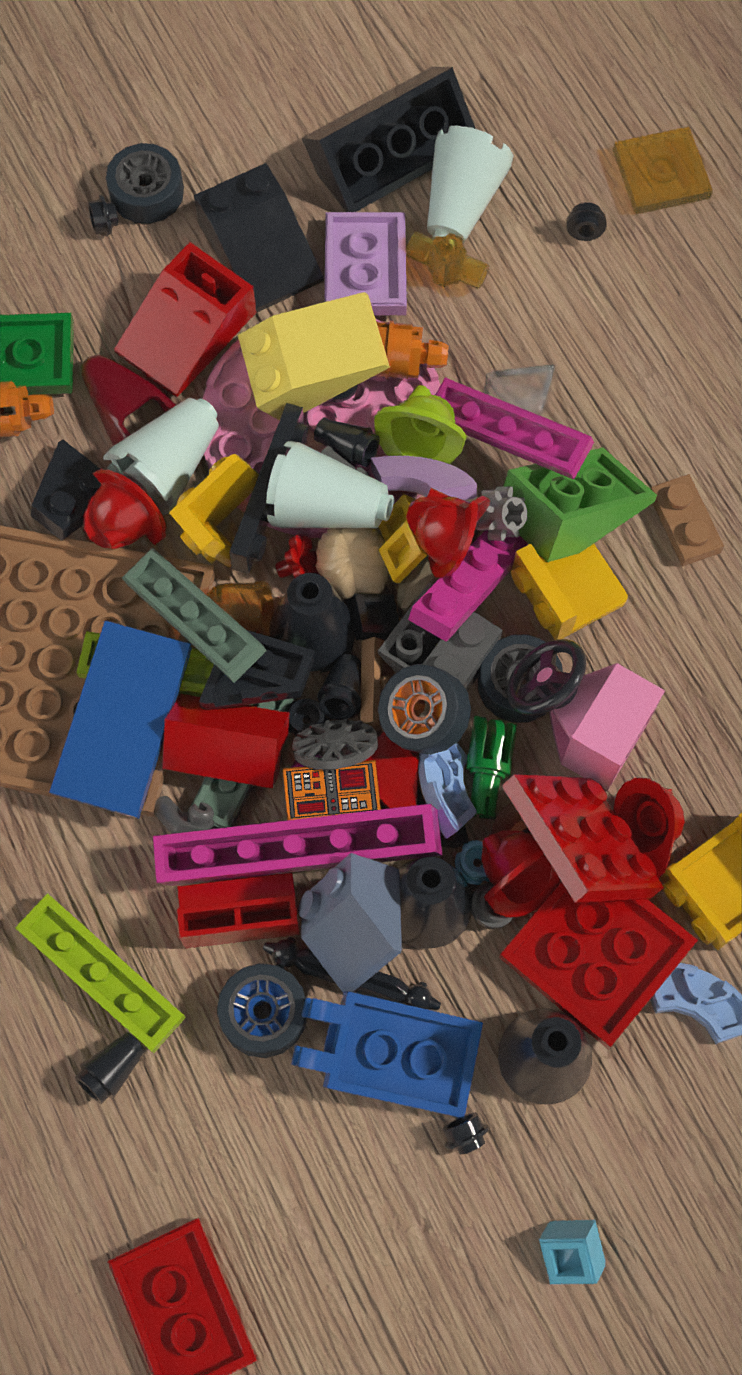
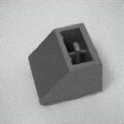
[378,583,502,692]

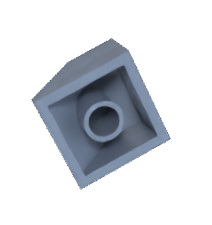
[298,853,402,992]

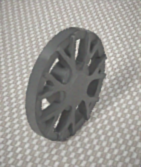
[292,719,378,770]

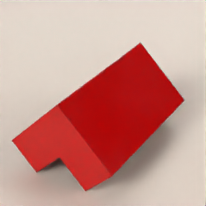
[162,694,290,789]
[177,873,300,949]

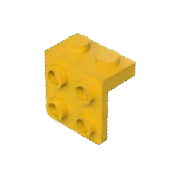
[169,454,259,568]
[511,544,628,640]

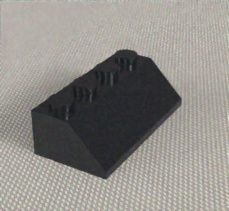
[302,67,476,212]

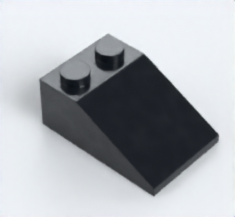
[194,163,324,313]

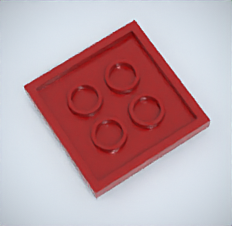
[502,774,664,903]
[499,882,698,1050]

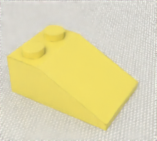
[238,292,390,421]

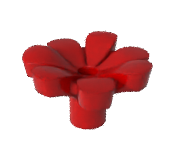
[275,534,320,578]

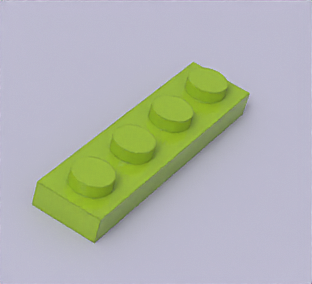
[15,893,186,1054]

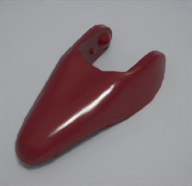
[81,354,177,446]

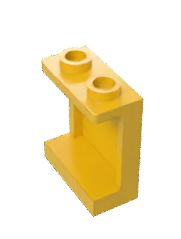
[660,813,742,951]

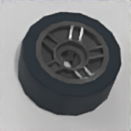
[106,143,184,224]
[478,635,563,723]

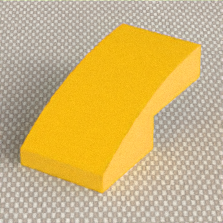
[379,494,427,583]

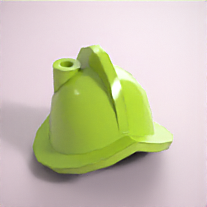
[374,385,467,464]

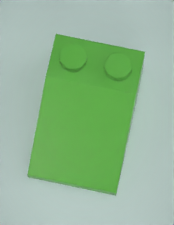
[503,447,657,562]

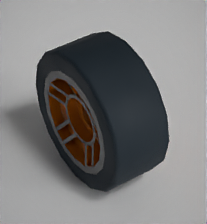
[378,664,471,755]

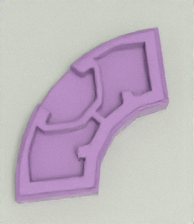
[371,456,477,500]

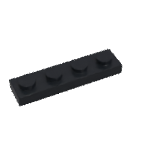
[229,403,309,574]

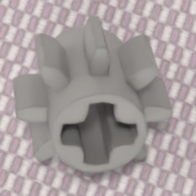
[476,487,527,541]

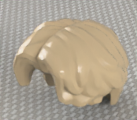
[316,528,390,599]

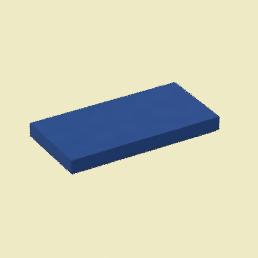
[49,621,193,819]

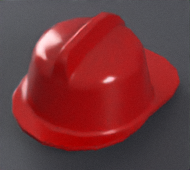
[613,777,685,879]

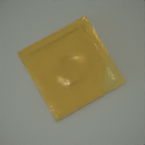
[613,127,713,215]

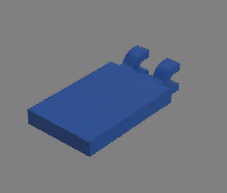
[291,991,483,1118]

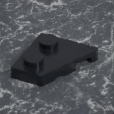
[199,630,316,710]

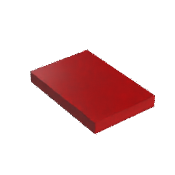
[107,1218,258,1375]

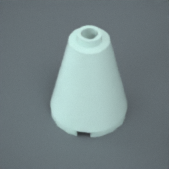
[427,126,514,248]
[103,398,219,516]
[266,441,394,528]

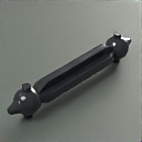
[263,937,441,1010]

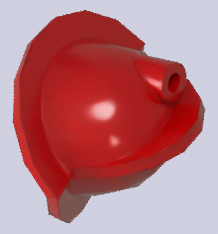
[84,468,167,549]
[406,488,491,578]
[481,830,561,918]

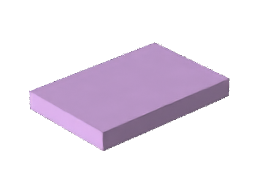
[325,212,407,315]

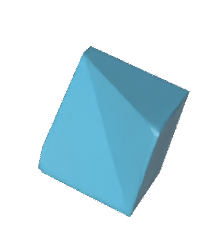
[539,1220,606,1284]

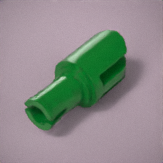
[466,715,518,819]

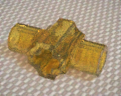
[406,231,489,289]

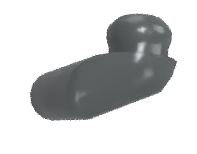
[154,796,214,834]

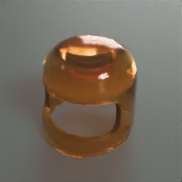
[206,581,274,637]

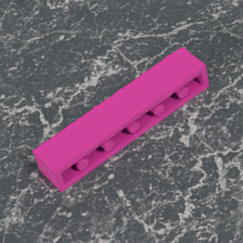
[153,804,442,886]

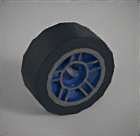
[217,963,307,1058]

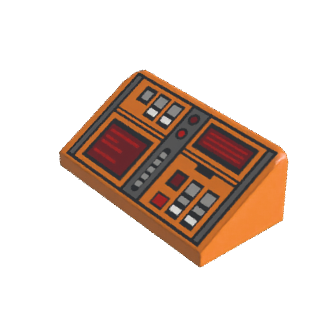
[283,760,380,820]

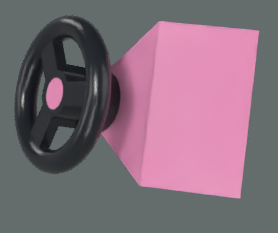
[507,639,665,791]

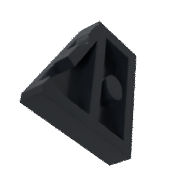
[31,439,101,541]

